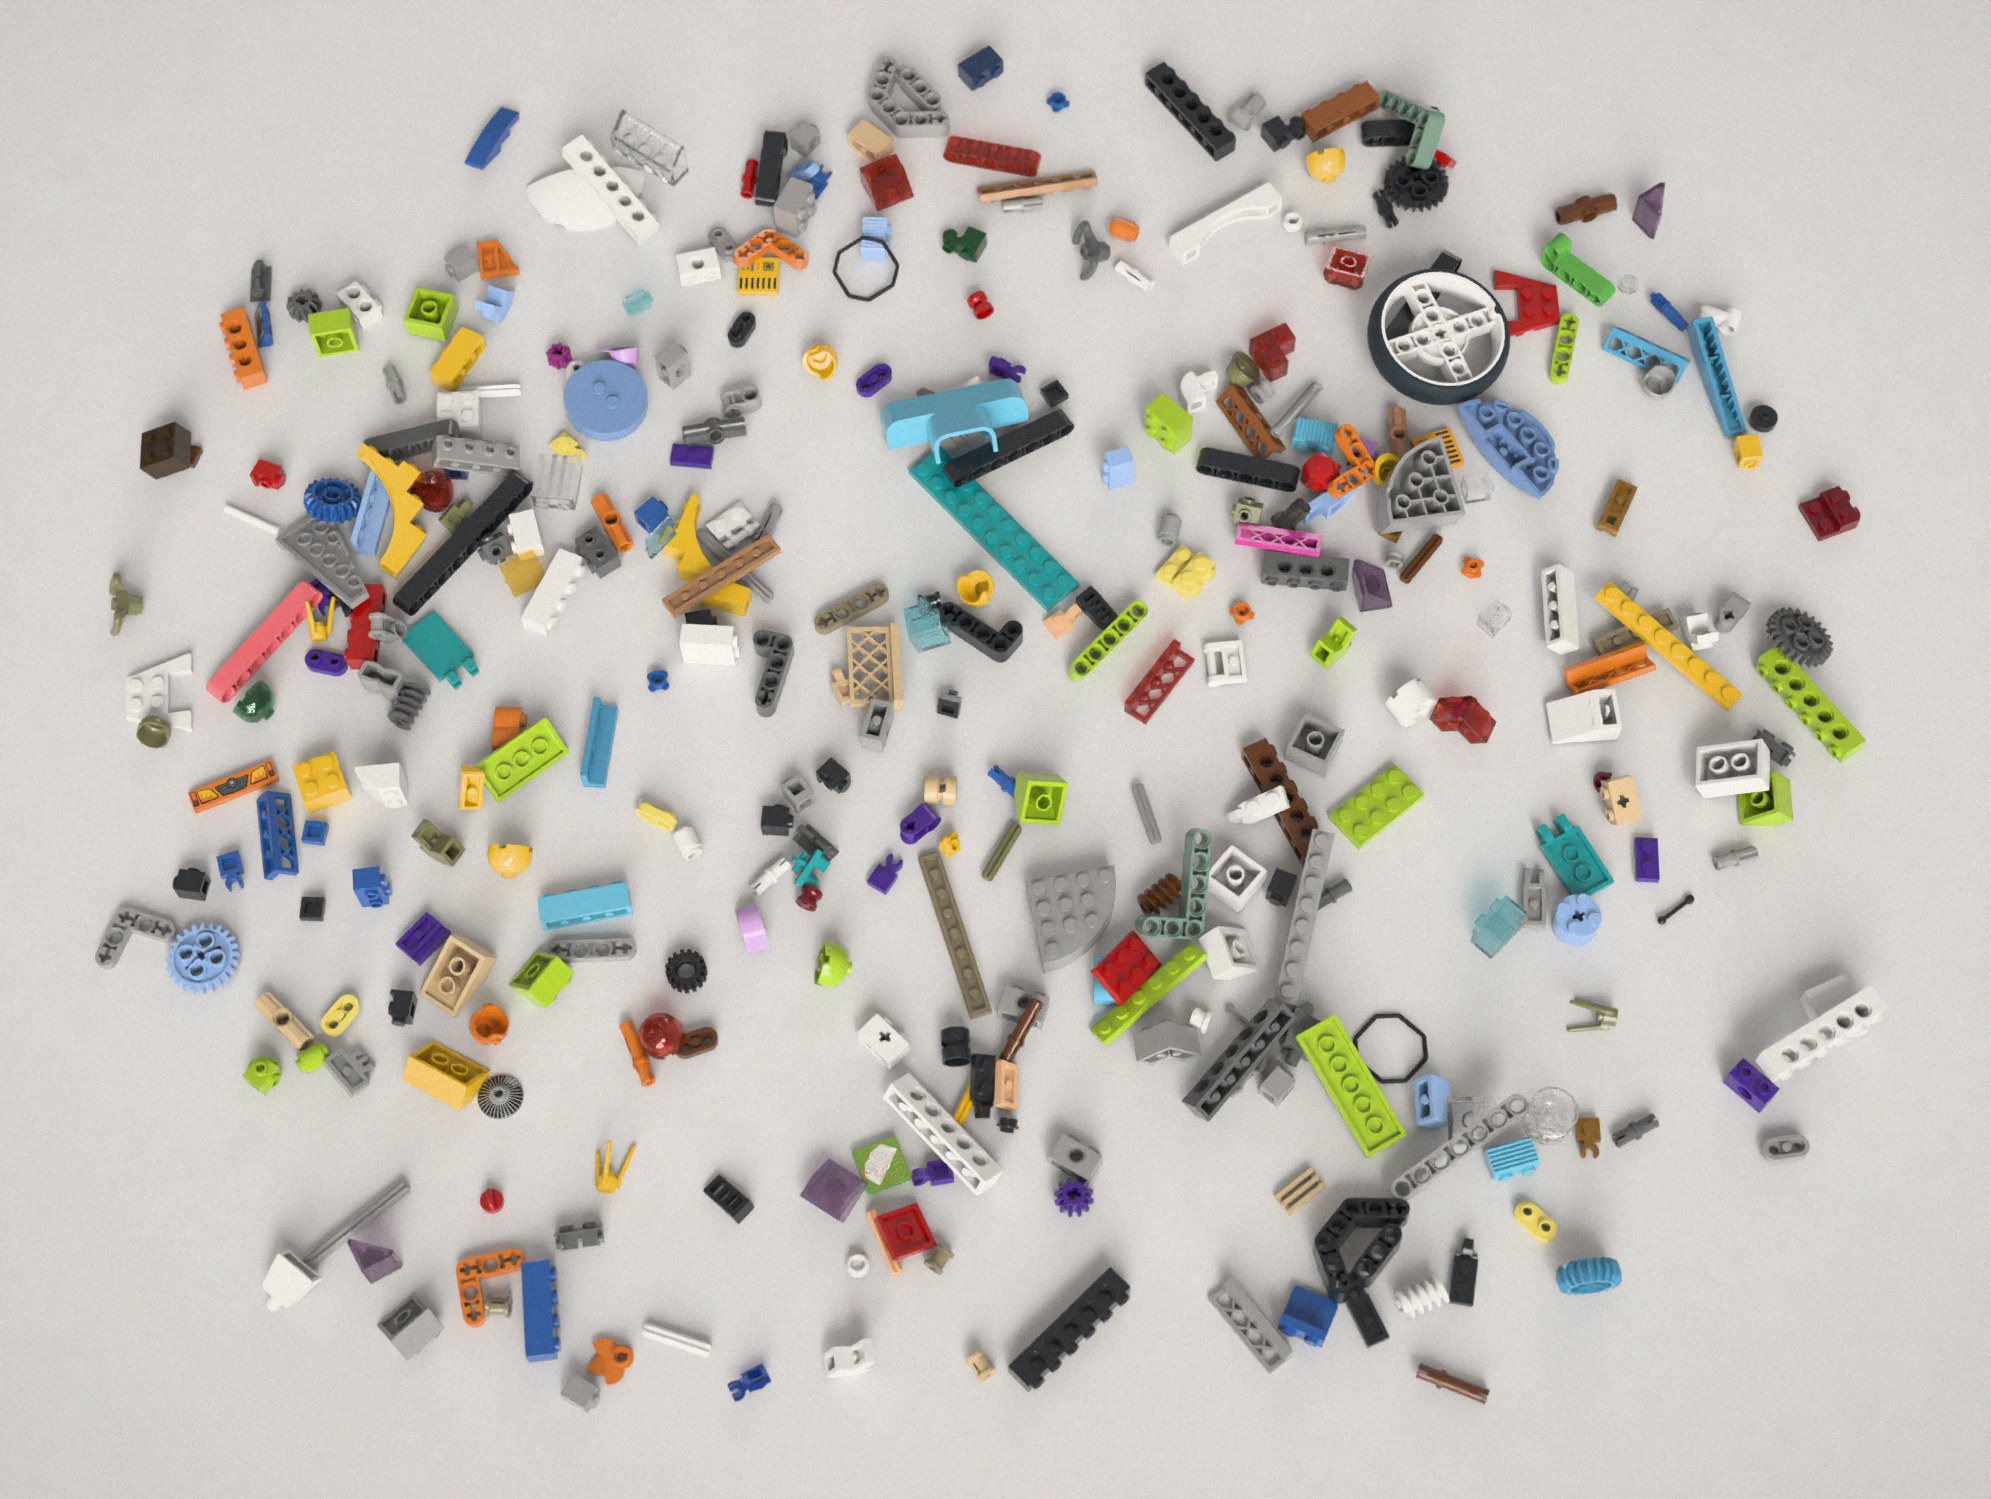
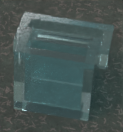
[903,596,951,653]

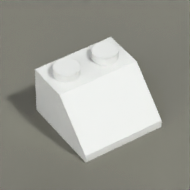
[355,763,408,808]
[1199,926,1261,980]

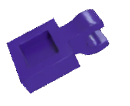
[989,356,1026,383]
[912,1159,954,1186]

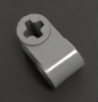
[720,385,762,417]
[1714,592,1752,634]
[368,612,408,643]

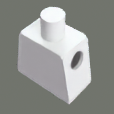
[263,1250,322,1311]

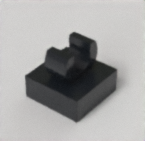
[937,690,962,719]

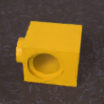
[1732,434,1763,469]

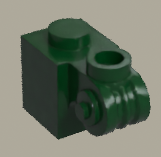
[942,226,987,263]

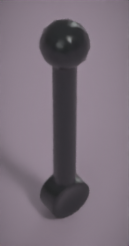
[1657,895,1695,925]

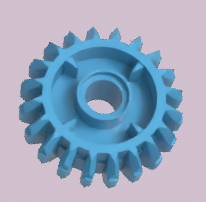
[1556,1257,1622,1295]

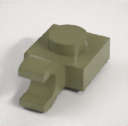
[438,498,473,534]

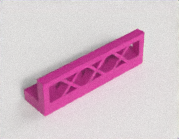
[1235,522,1323,557]

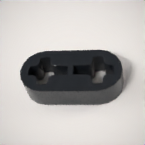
[728,312,756,348]

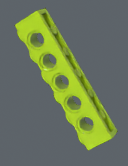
[1754,646,1866,763]

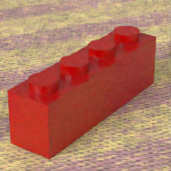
[344,584,387,670]

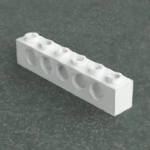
[562,134,659,245]
[1755,985,1888,1083]
[883,1073,1003,1196]

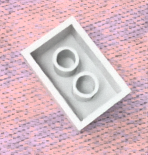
[1695,739,1770,798]

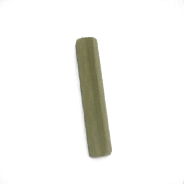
[982,823,1022,881]

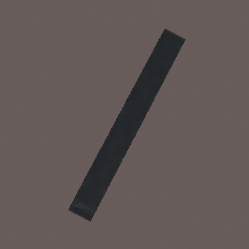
[392,471,534,616]

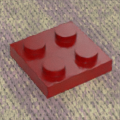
[874,1203,936,1262]

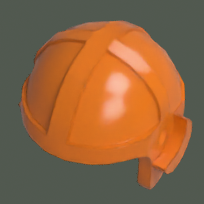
[468,1003,509,1046]

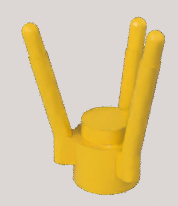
[305,596,335,642]
[595,1140,636,1194]

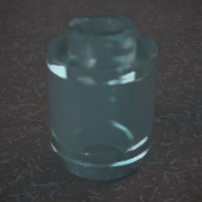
[622,289,654,317]

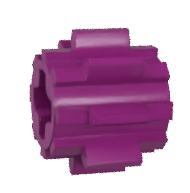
[546,343,573,370]

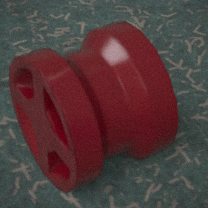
[795,885,823,912]

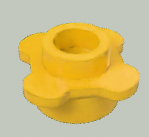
[939,832,961,858]

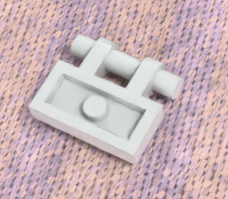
[706,502,761,551]

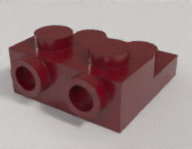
[1798,486,1861,542]

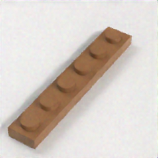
[977,170,1098,203]
[661,534,781,619]

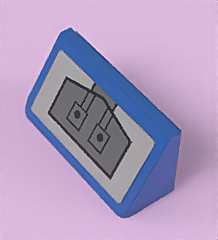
[254,301,274,348]

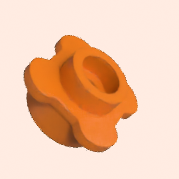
[1461,557,1484,578]
[1229,602,1255,625]

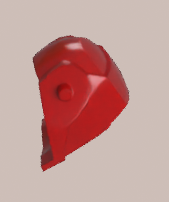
[1300,452,1342,492]

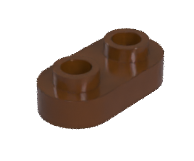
[673,1027,719,1059]

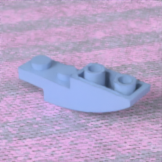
[1300,465,1364,524]

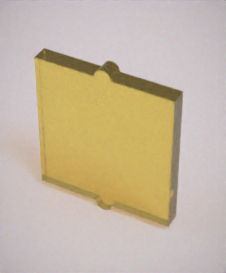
[499,550,545,598]

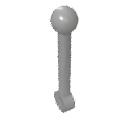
[1225,1004,1249,1025]

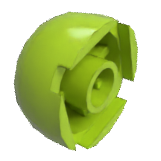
[814,941,853,987]

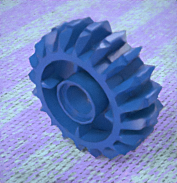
[303,477,361,524]

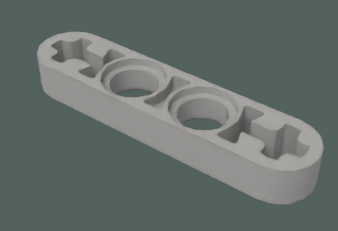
[547,938,637,963]

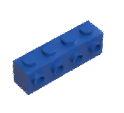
[521,1260,561,1363]

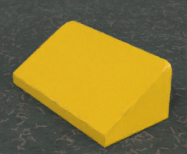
[458,765,485,810]

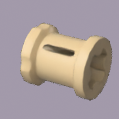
[966,1350,997,1383]

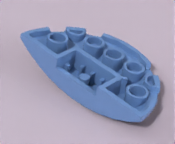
[1458,399,1559,499]

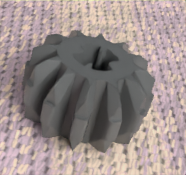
[286,289,322,323]

